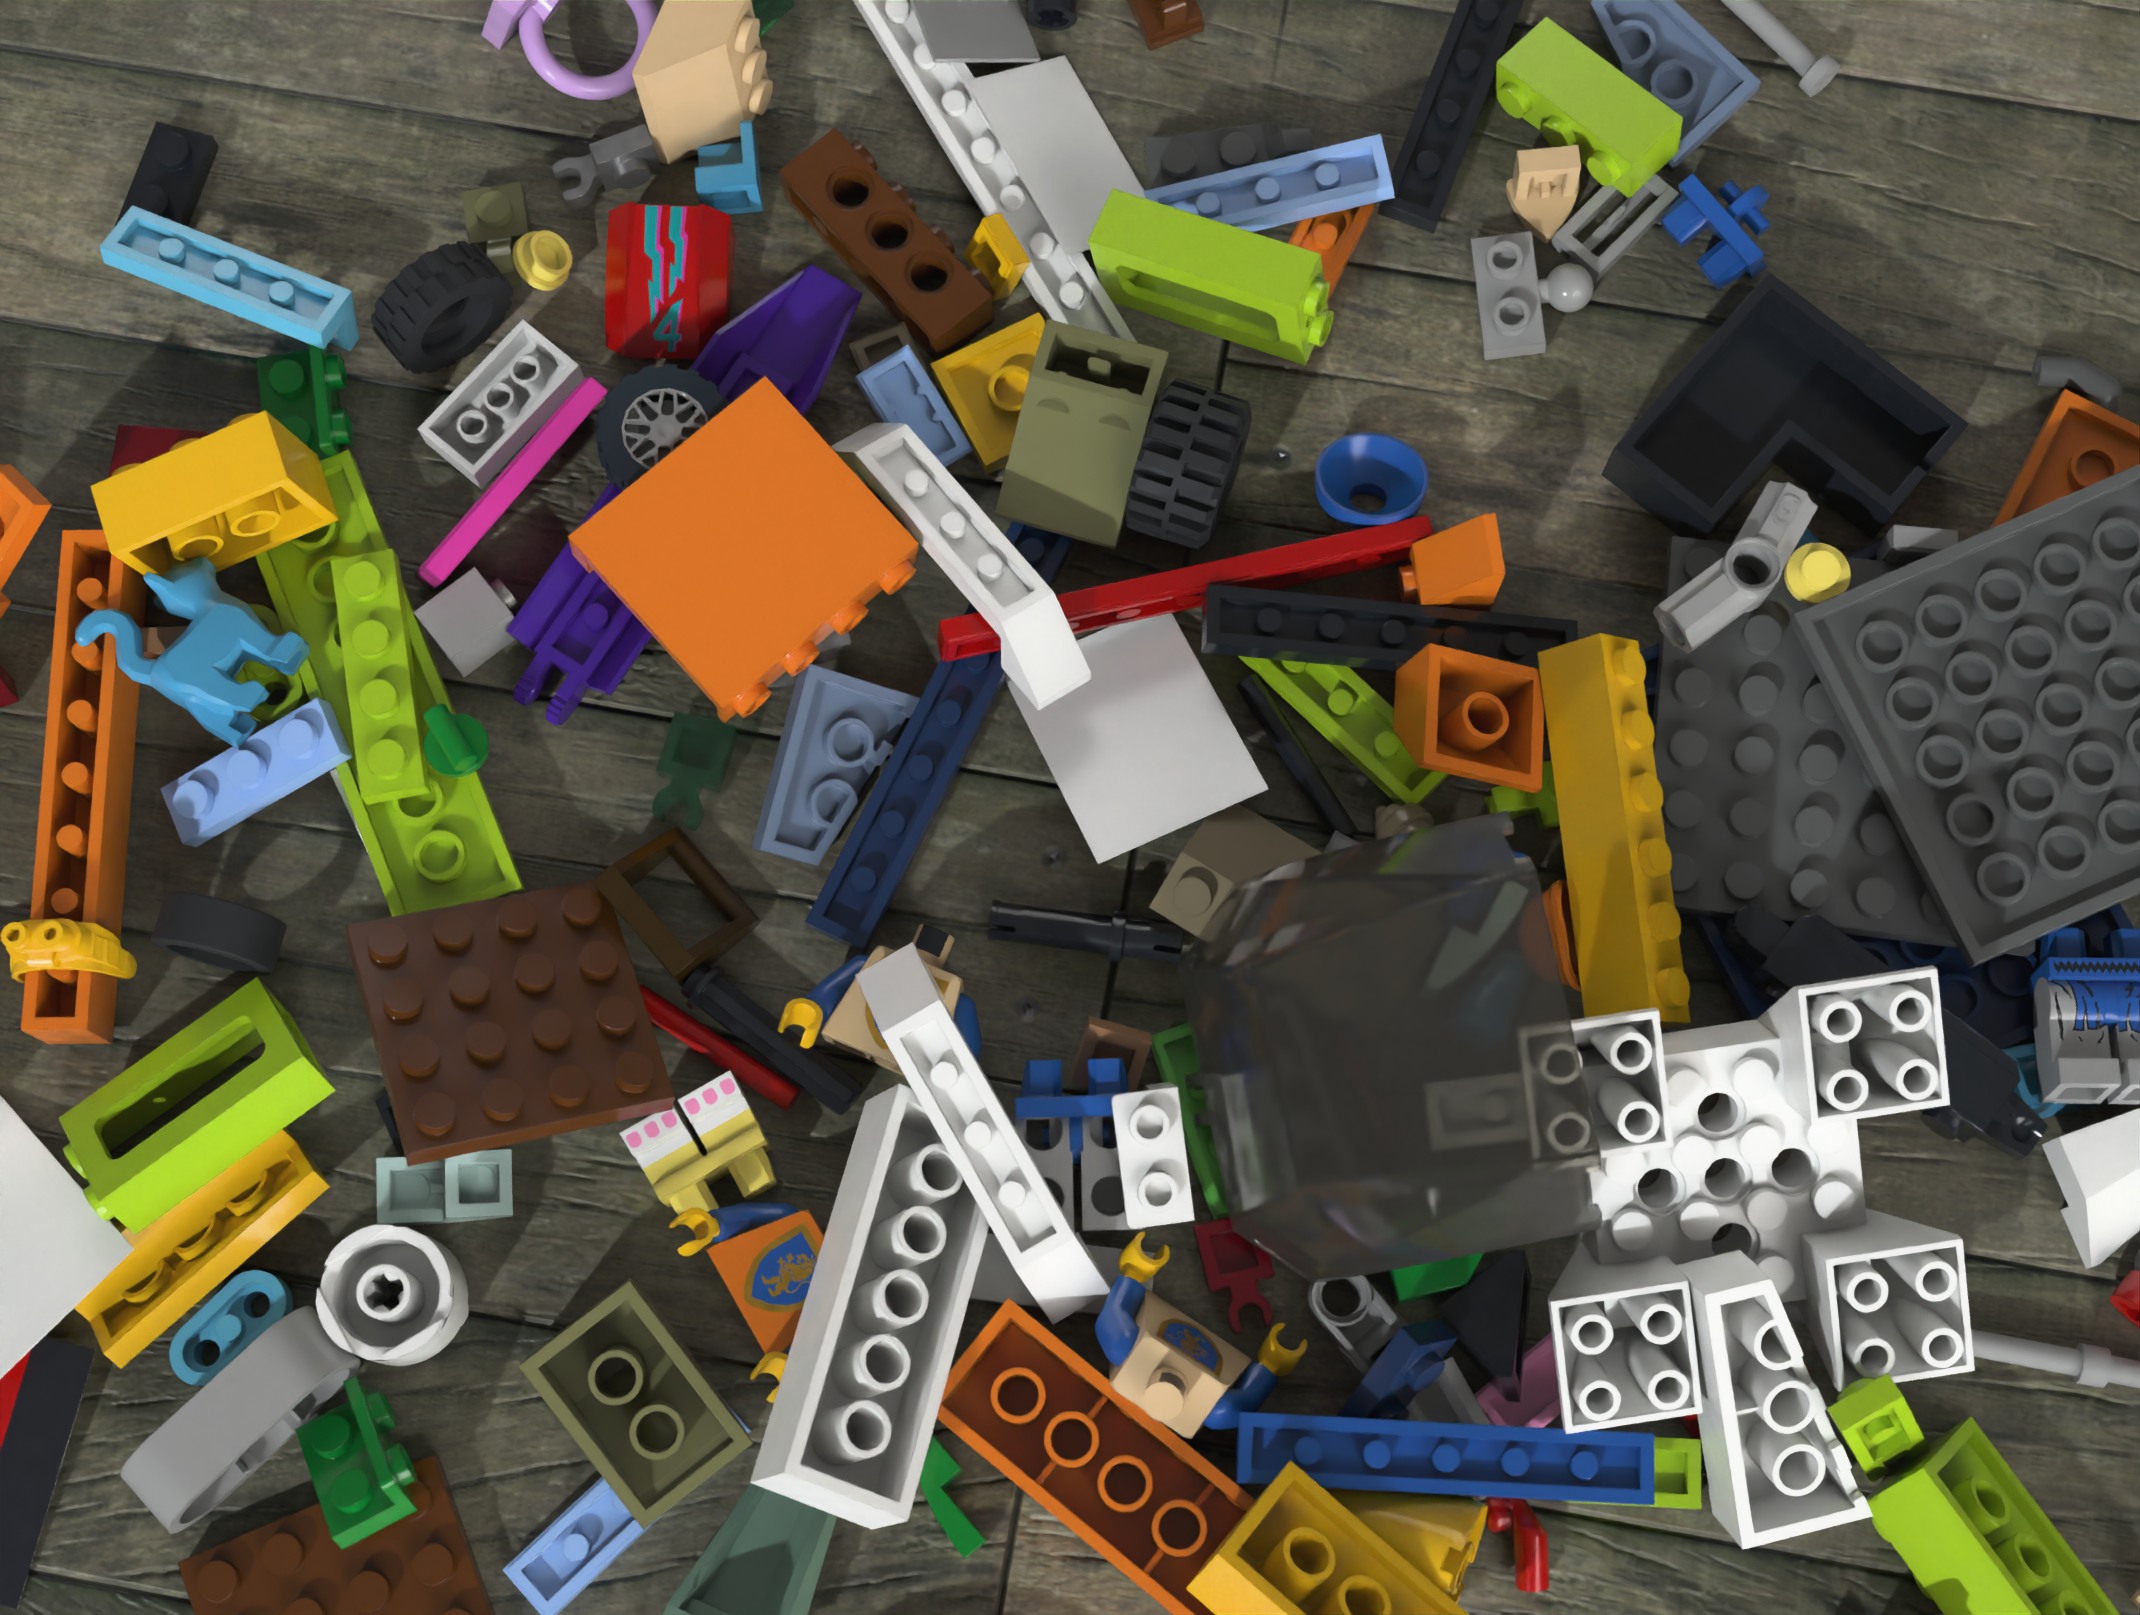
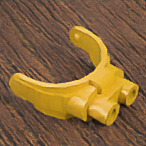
[1,918,137,983]

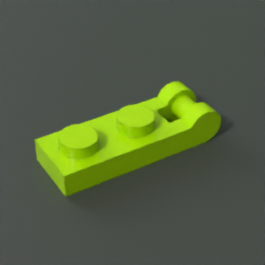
[1827,1373,1930,1484]

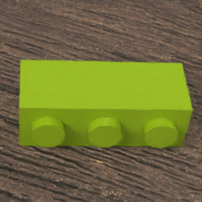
[1496,16,1683,198]

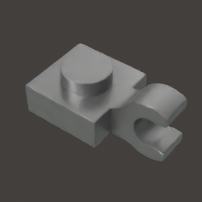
[551,124,662,210]

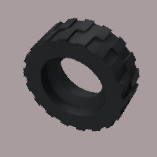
[371,241,513,374]

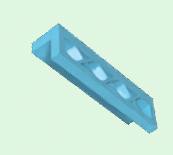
[99,205,359,351]

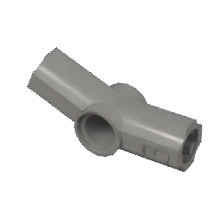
[1653,480,1818,654]

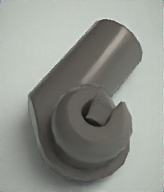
[2032,356,2123,413]

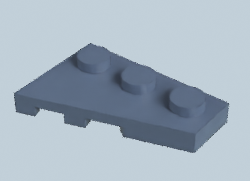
[1589,0,1761,172]
[751,664,920,866]

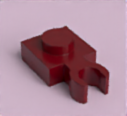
[1193,1211,1275,1335]

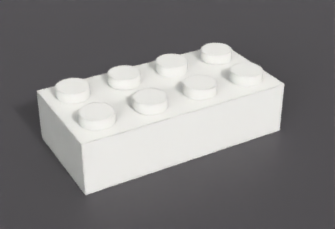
[418,319,585,489]

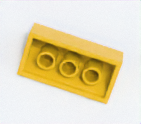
[1186,1460,1469,1615]

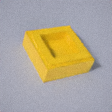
[963,213,1031,302]

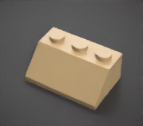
[632,0,773,165]

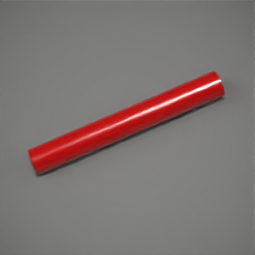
[639,984,801,1112]

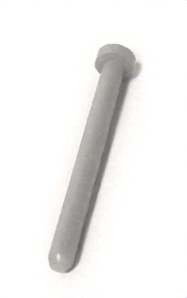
[1720,0,1840,97]

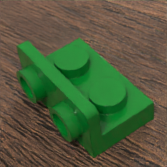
[256,344,354,461]
[295,1375,417,1549]

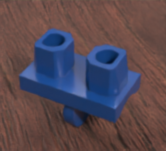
[1660,173,1771,290]

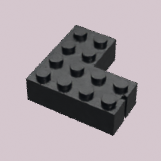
[1601,272,1969,540]

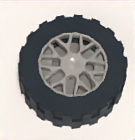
[596,364,729,491]

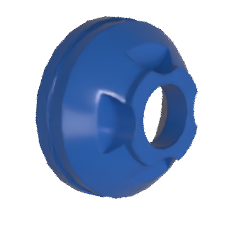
[1314,433,1429,530]

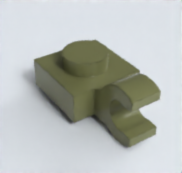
[461,181,531,287]

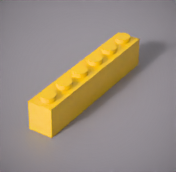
[1537,633,1691,1029]

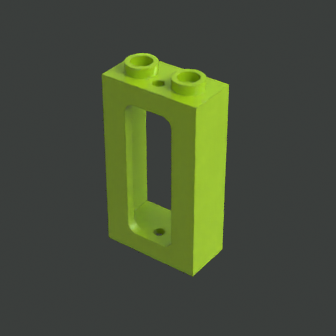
[1088,188,1334,366]
[58,977,336,1235]

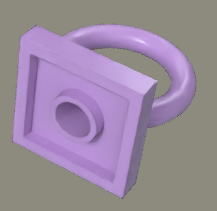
[481,0,658,100]

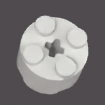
[316,1224,469,1366]

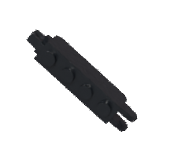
[1721,903,2048,1160]

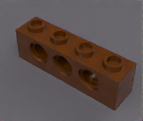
[779,128,995,361]

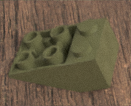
[995,319,1169,550]

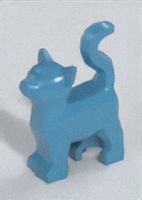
[75,556,310,750]

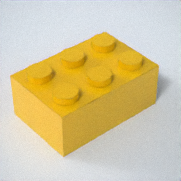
[90,410,339,577]

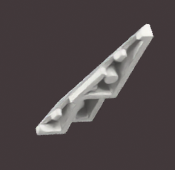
[2042,1108,2140,1269]

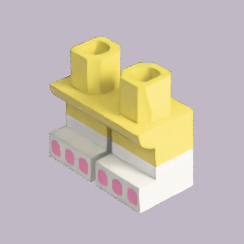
[619,1070,777,1230]

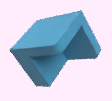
[694,120,763,215]

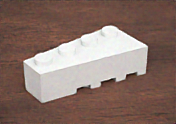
[1675,1250,1873,1550]

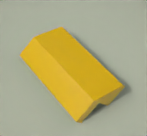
[74,1127,330,1369]

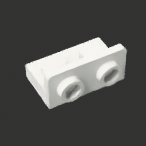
[1111,1082,1195,1229]

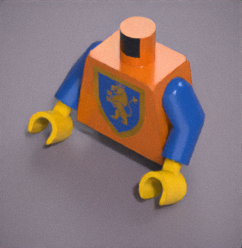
[669,1202,825,1403]

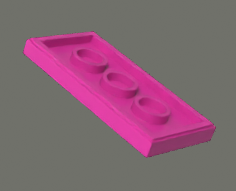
[414,377,608,591]

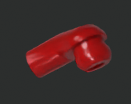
[1484,1497,1549,1592]

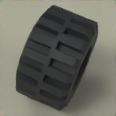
[1125,378,1252,552]

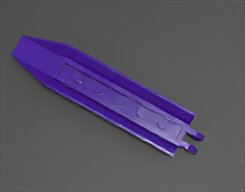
[506,264,862,726]

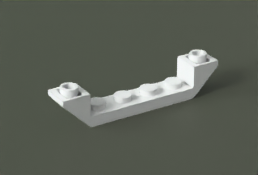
[830,422,1091,711]
[855,942,1110,1324]

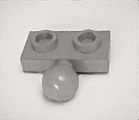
[1471,231,1594,360]

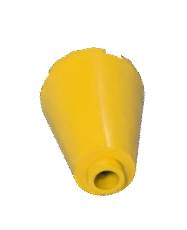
[1323,1488,1488,1603]

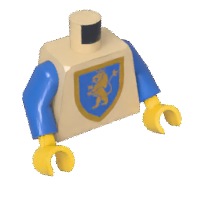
[778,924,983,1076]
[1095,1231,1308,1439]

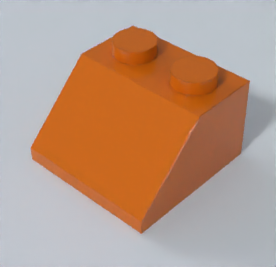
[1393,643,1544,793]

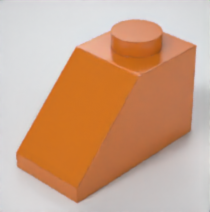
[1398,513,1506,612]

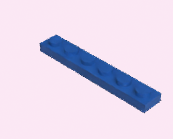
[1236,1412,1654,1505]

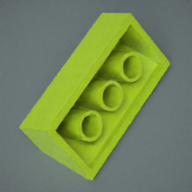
[1866,1416,2121,1615]

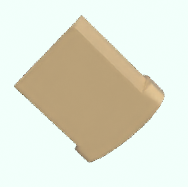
[1505,145,1581,244]

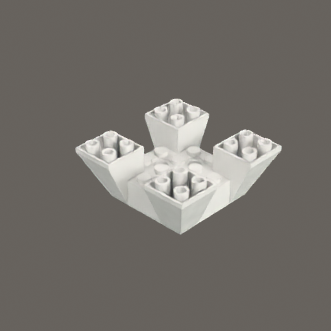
[1516,966,1975,1434]

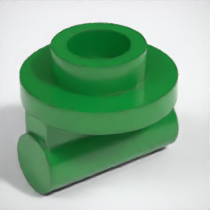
[423,704,490,778]

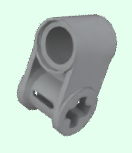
[1305,1265,1408,1382]

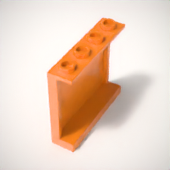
[568,376,919,723]

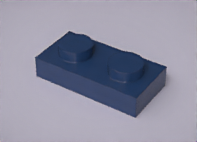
[1336,1319,1457,1421]

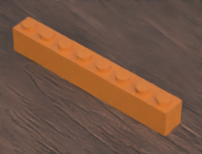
[21,530,147,1044]

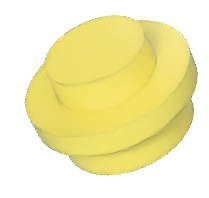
[512,230,572,291]
[1784,543,1851,606]

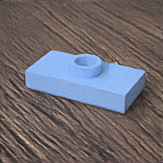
[854,345,973,468]

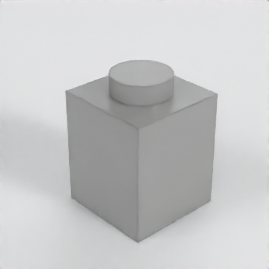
[413,567,521,678]

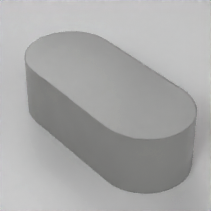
[120,1306,361,1534]

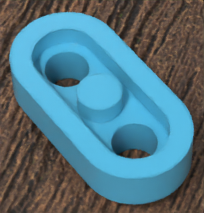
[169,1270,293,1387]

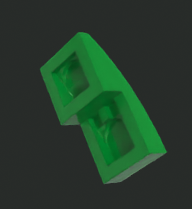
[919,1434,987,1559]

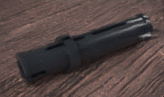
[988,899,1184,965]

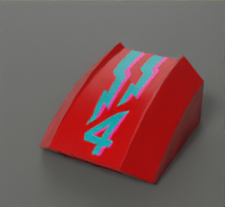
[605,201,736,359]

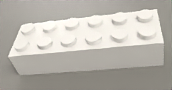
[750,1083,989,1529]

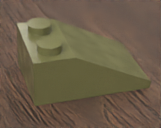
[519,1275,753,1530]

